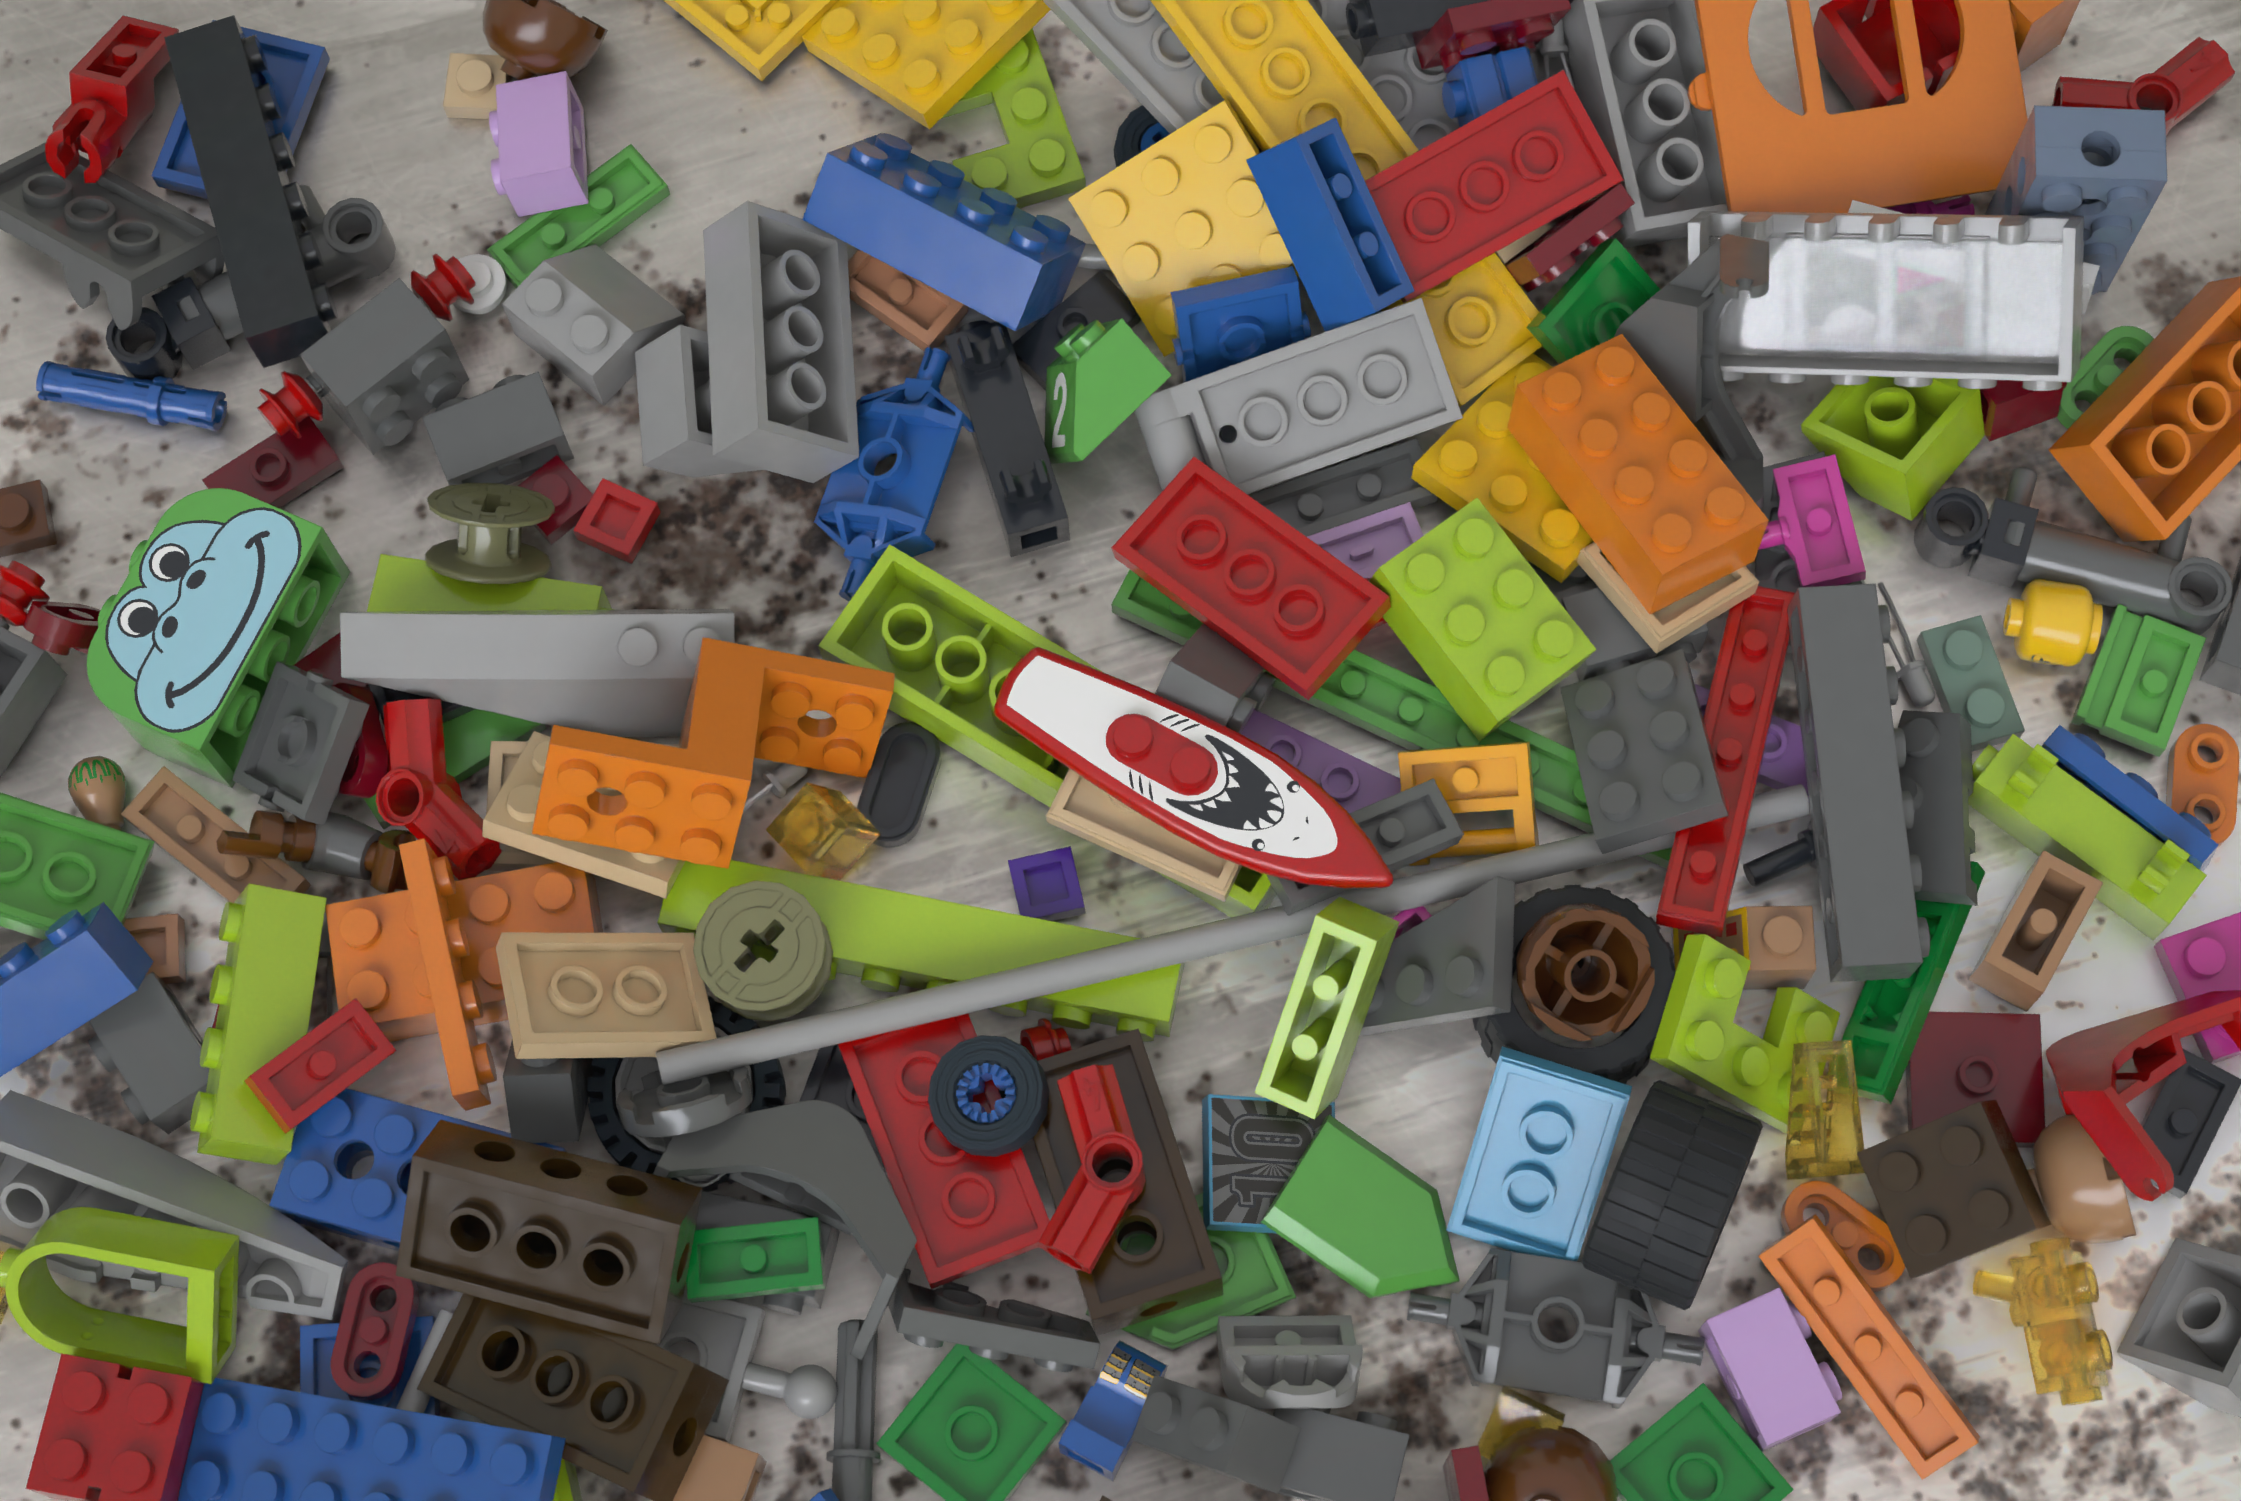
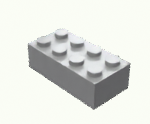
[1562,0,1728,248]
[703,201,859,483]

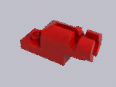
[45,15,179,183]

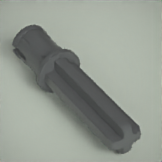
[826,1319,880,1501]

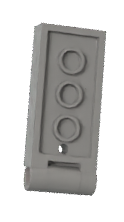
[1134,298,1463,494]

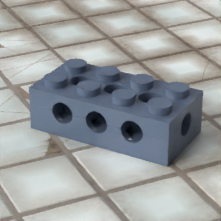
[1985,105,2167,295]

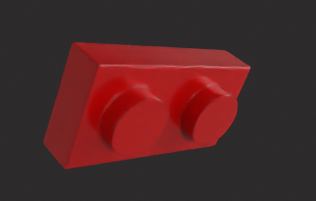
[245,998,397,1134]

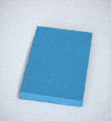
[1446,1046,1632,1262]

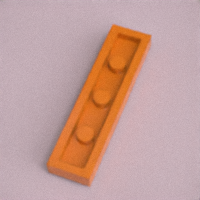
[399,838,497,1111]
[1758,1214,1980,1480]

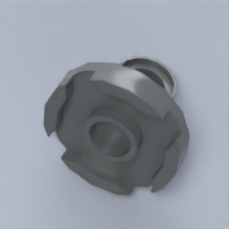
[616,1066,753,1187]

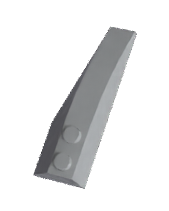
[340,609,735,737]
[0,1090,348,1320]

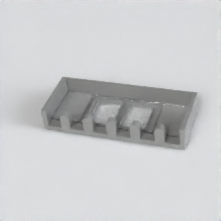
[1688,211,2084,391]

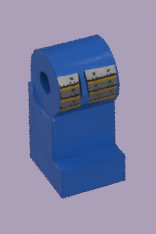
[1058,1340,1168,1481]

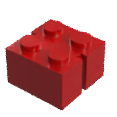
[1813,0,1960,111]
[26,1354,204,1501]

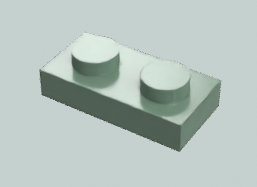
[1916,615,2025,752]

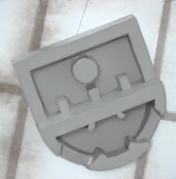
[1216,1315,1363,1409]

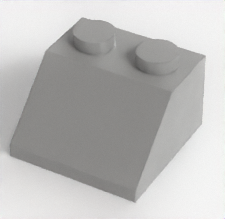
[502,244,686,406]
[635,325,763,477]
[2117,1238,2241,1418]

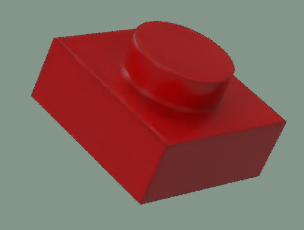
[573,478,661,564]

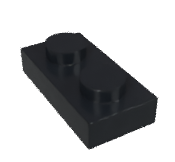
[2141,1049,2241,1199]

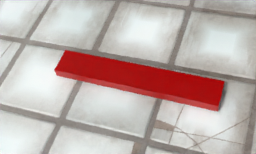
[1656,586,1795,938]

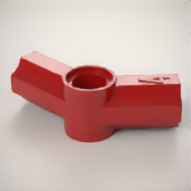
[2052,37,2235,137]
[376,699,502,880]
[1038,1064,1145,1274]

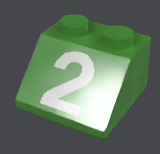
[1044,318,1172,464]

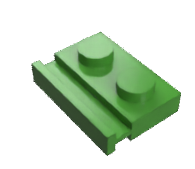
[2071,604,2206,757]

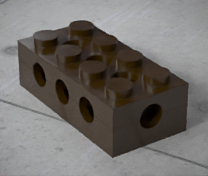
[1033,1028,1223,1336]
[396,1119,703,1345]
[417,1293,729,1501]

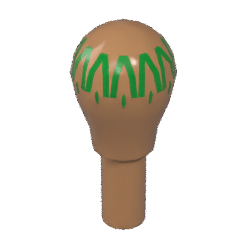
[68,756,126,831]

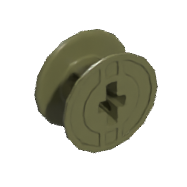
[425,483,555,584]
[693,881,833,1022]

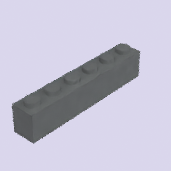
[1787,583,1930,982]

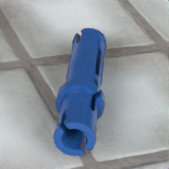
[36,361,227,431]

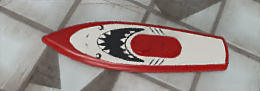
[994,647,1394,888]

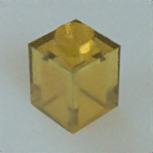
[766,782,881,881]

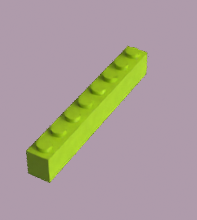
[657,860,1185,1042]

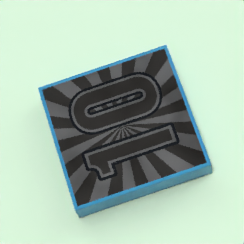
[1202,1094,1335,1234]

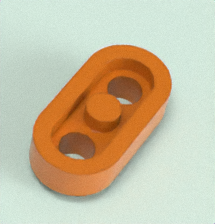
[2166,724,2239,848]
[1781,1181,1905,1292]

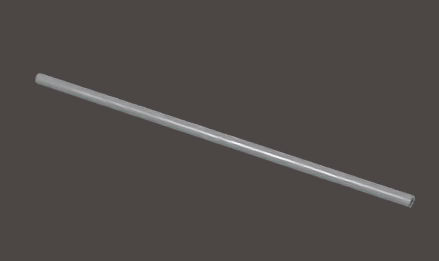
[656,784,1810,1085]

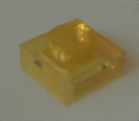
[1476,1386,1565,1459]

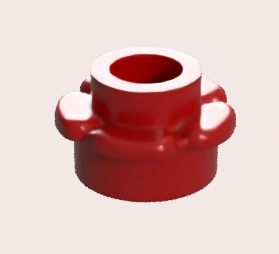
[1020,1018,1072,1061]

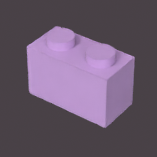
[489,71,589,217]
[1698,1287,1842,1452]

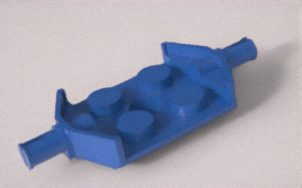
[814,347,974,601]

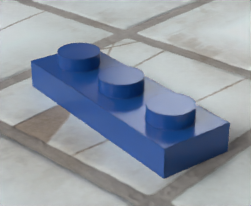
[2042,725,2219,872]

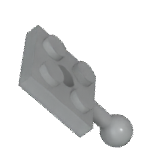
[650,1289,837,1443]

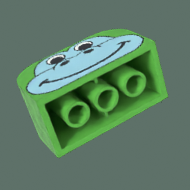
[87,488,350,788]

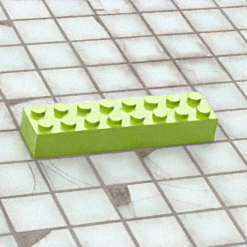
[819,544,1277,917]

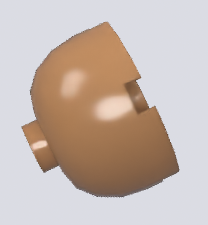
[2028,1115,2136,1244]

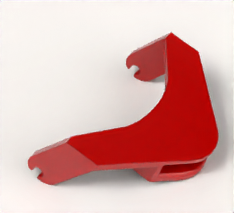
[2046,990,2241,1201]

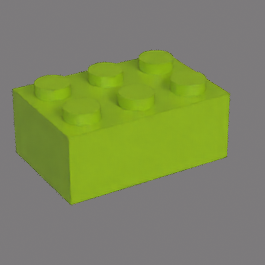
[1369,498,1597,742]

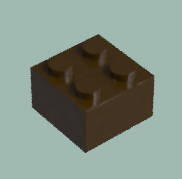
[1857,1100,2052,1279]

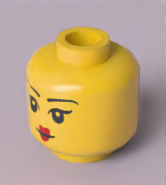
[2003,579,2103,667]

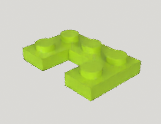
[941,28,1086,209]
[1650,934,1840,1135]

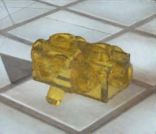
[1973,1237,2113,1406]

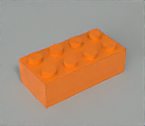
[2048,276,2241,542]
[1507,334,1769,614]
[325,862,603,1042]

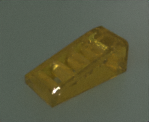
[1785,1040,1865,1180]

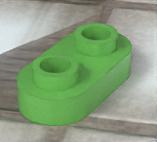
[2057,326,2154,429]

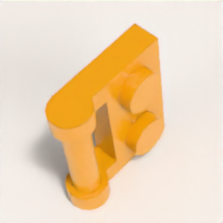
[1398,741,1539,866]

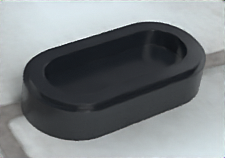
[857,722,941,847]

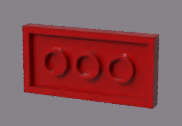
[1365,70,1624,304]
[1111,457,1391,701]
[838,1013,1050,1289]

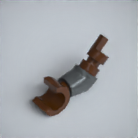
[216,810,418,894]

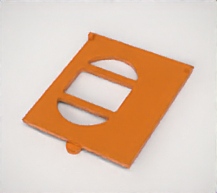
[1687,0,2028,213]

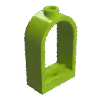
[0,1207,239,1384]

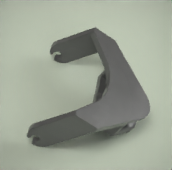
[1615,234,1770,509]
[653,1100,917,1360]

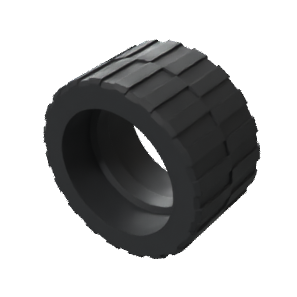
[1472,885,1676,1084]
[1582,1080,1763,1310]

